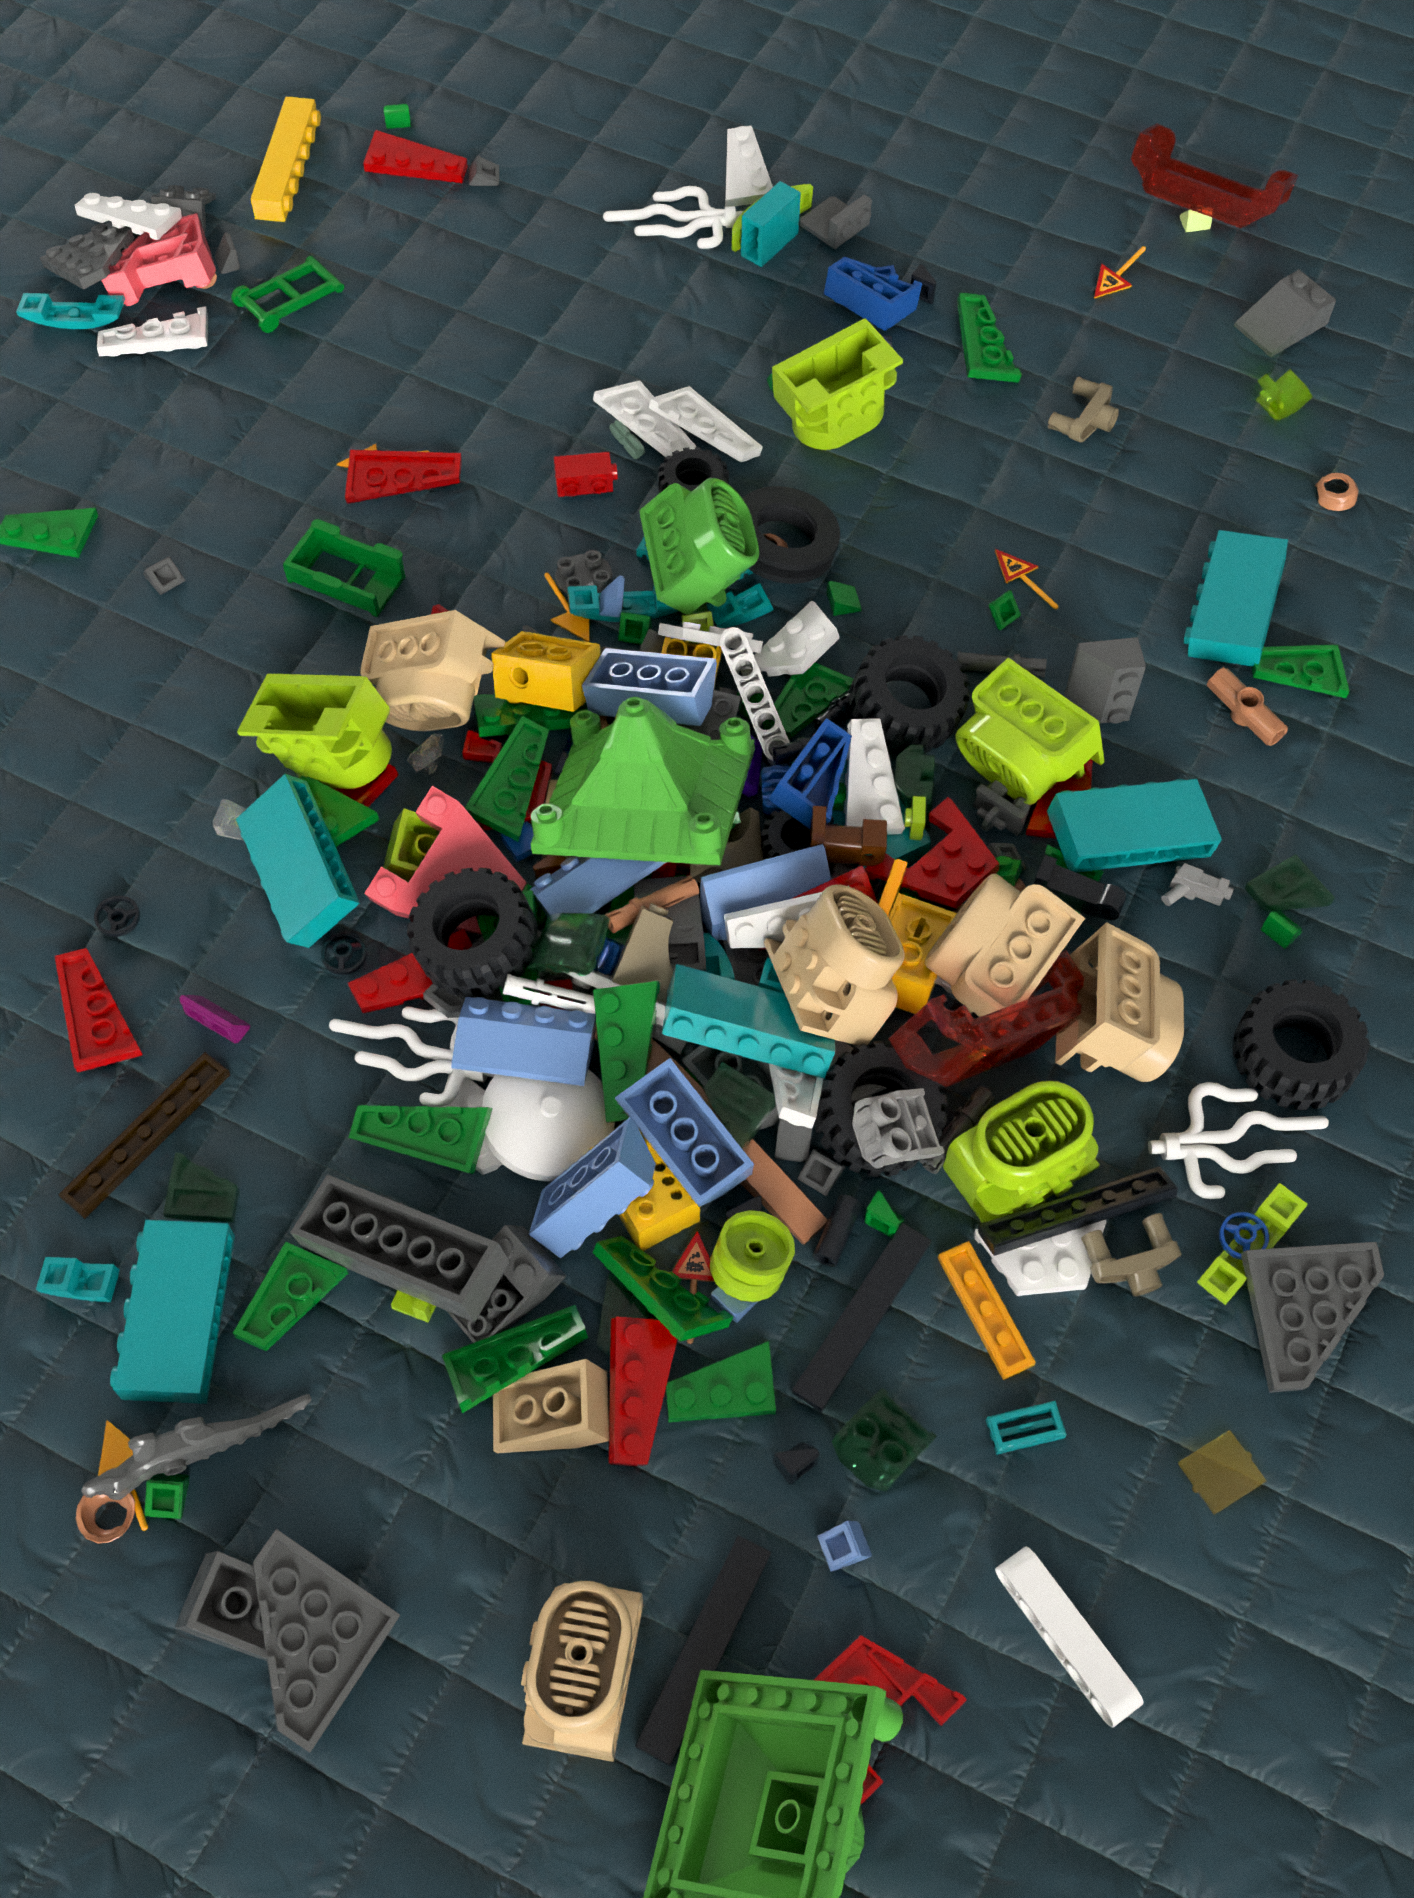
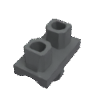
[973,780,1031,836]

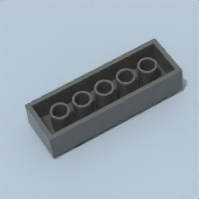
[290,1174,510,1322]

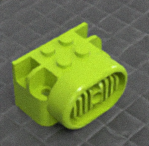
[772,318,903,450]
[955,657,1105,805]
[237,674,392,789]
[943,1081,1100,1223]

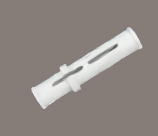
[502,974,595,1014]

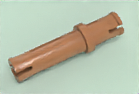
[604,875,699,933]

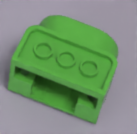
[639,478,759,615]

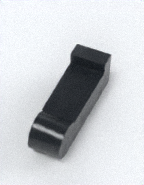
[1034,855,1127,920]

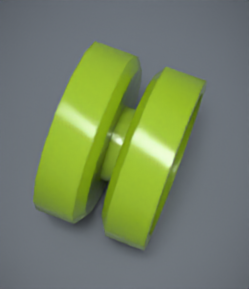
[710,1210,795,1302]

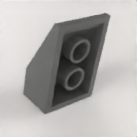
[1234,269,1336,357]
[175,1551,267,1661]

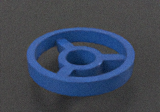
[1219,1212,1269,1260]

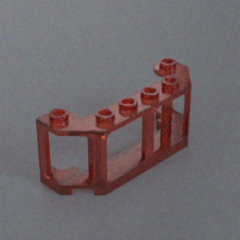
[1131,123,1298,228]
[888,950,1084,1087]

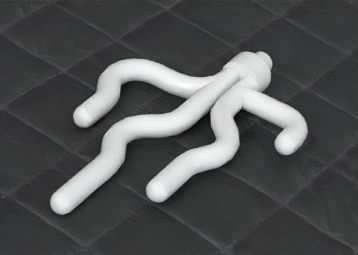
[603,186,743,249]
[329,1007,496,1107]
[1148,1082,1329,1199]

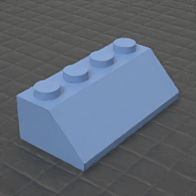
[582,648,717,726]
[700,844,831,941]
[530,856,666,933]
[451,997,596,1086]
[615,1058,754,1207]
[529,1117,656,1258]

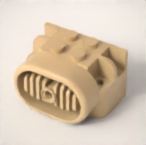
[360,610,505,731]
[925,874,1085,1036]
[764,885,905,1045]
[1055,922,1184,1082]
[521,1581,643,1762]

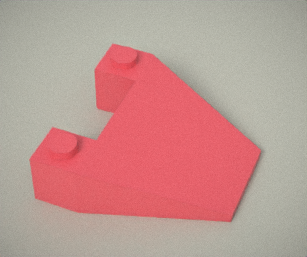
[102,213,216,306]
[364,786,527,934]

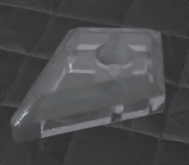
[407,733,444,774]

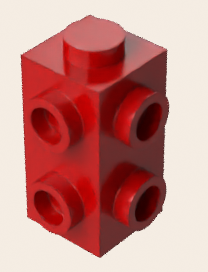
[554,452,618,497]

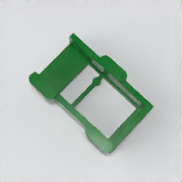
[283,519,406,617]

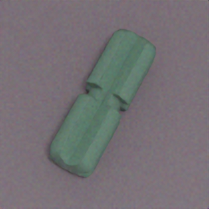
[609,420,645,459]

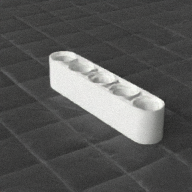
[719,627,790,766]
[995,1546,1143,1727]

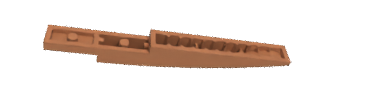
[595,1024,828,1245]

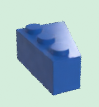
[824,257,922,331]
[768,718,852,829]

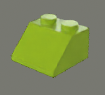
[383,808,440,883]

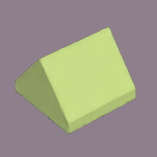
[1180,207,1213,232]

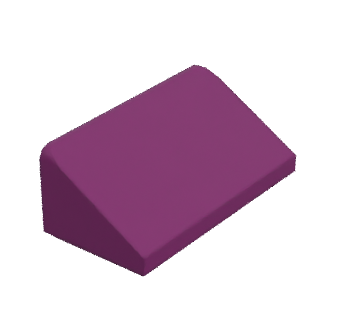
[179,995,251,1044]

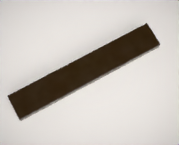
[58,1052,230,1219]

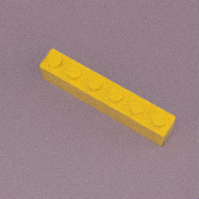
[251,97,321,222]

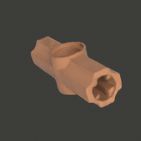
[1207,667,1288,746]

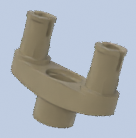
[1048,377,1119,443]
[1081,1213,1182,1296]

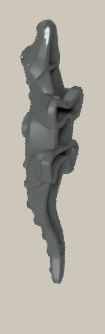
[81,1394,312,1500]

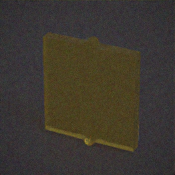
[1178,1430,1266,1515]

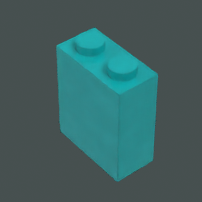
[741,181,801,267]

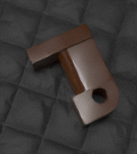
[809,806,887,866]

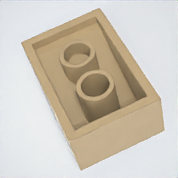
[493,1359,610,1453]

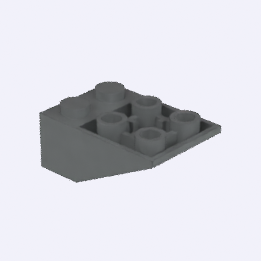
[633,876,706,972]
[447,1225,567,1343]

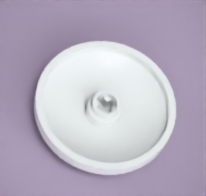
[481,1069,615,1181]

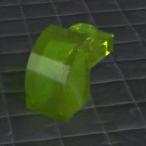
[1256,369,1313,420]

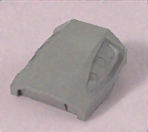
[852,1088,945,1169]

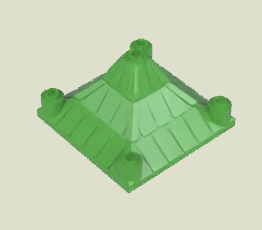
[531,697,755,865]
[643,1670,903,1898]

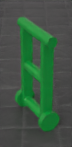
[231,256,344,333]

